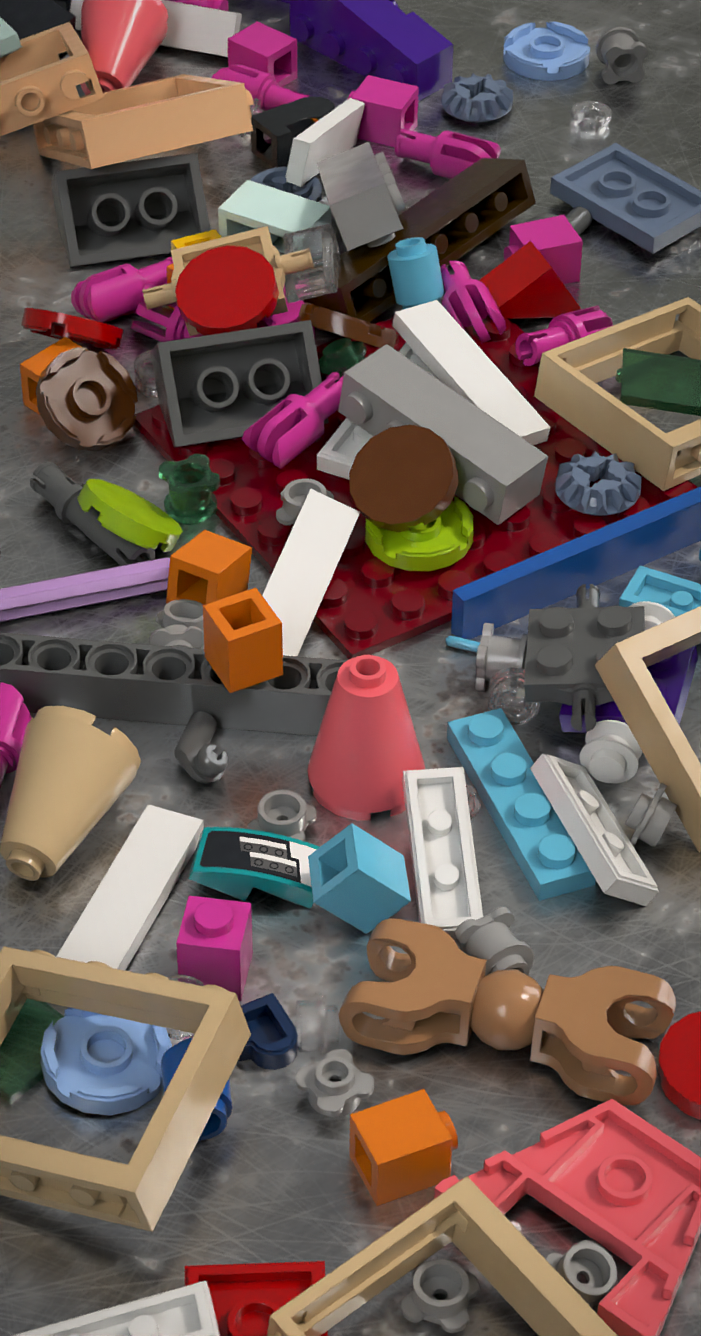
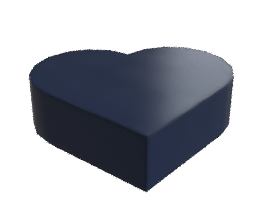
[238,993,298,1070]

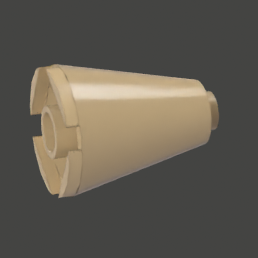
[0,706,141,880]

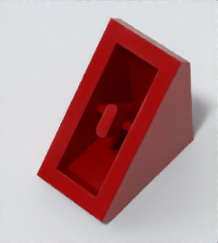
[478,241,581,319]

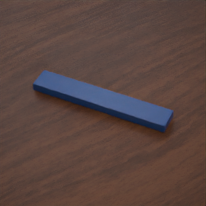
[451,486,701,640]

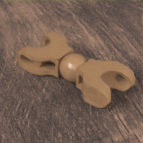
[338,919,676,1106]

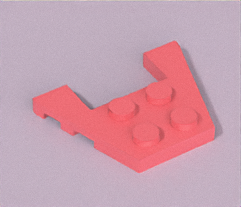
[434,1099,701,1336]

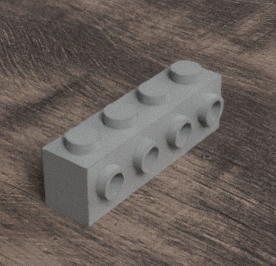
[317,142,406,251]
[338,344,548,525]

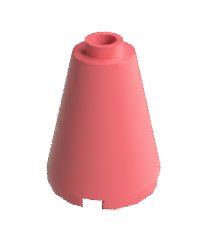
[80,0,168,95]
[307,655,425,821]

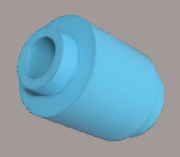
[387,237,445,310]

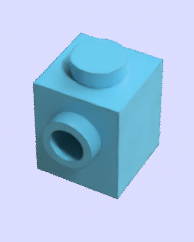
[308,823,411,934]

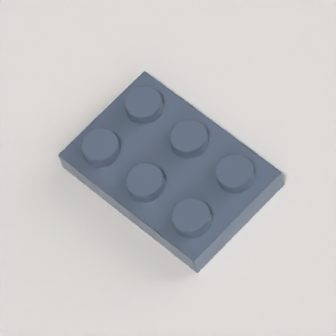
[550,143,701,254]

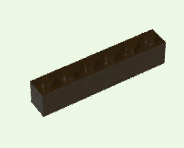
[298,158,536,330]

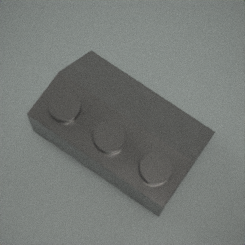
[51,152,210,268]
[150,320,329,448]

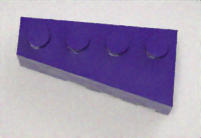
[290,0,453,102]

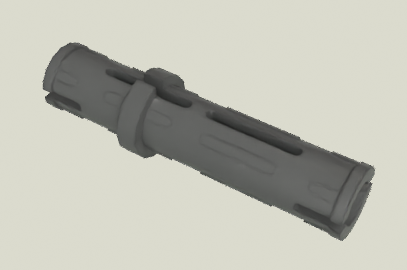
[30,461,155,566]

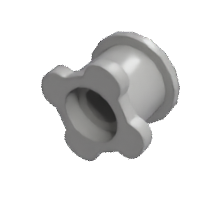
[596,27,648,85]
[475,623,528,692]
[455,907,535,976]

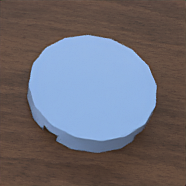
[503,22,590,81]
[41,1007,172,1116]

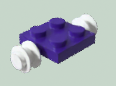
[559,601,698,783]

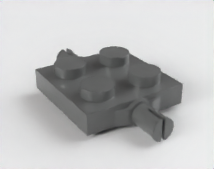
[524,584,645,732]

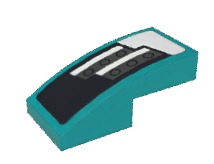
[188,827,320,909]

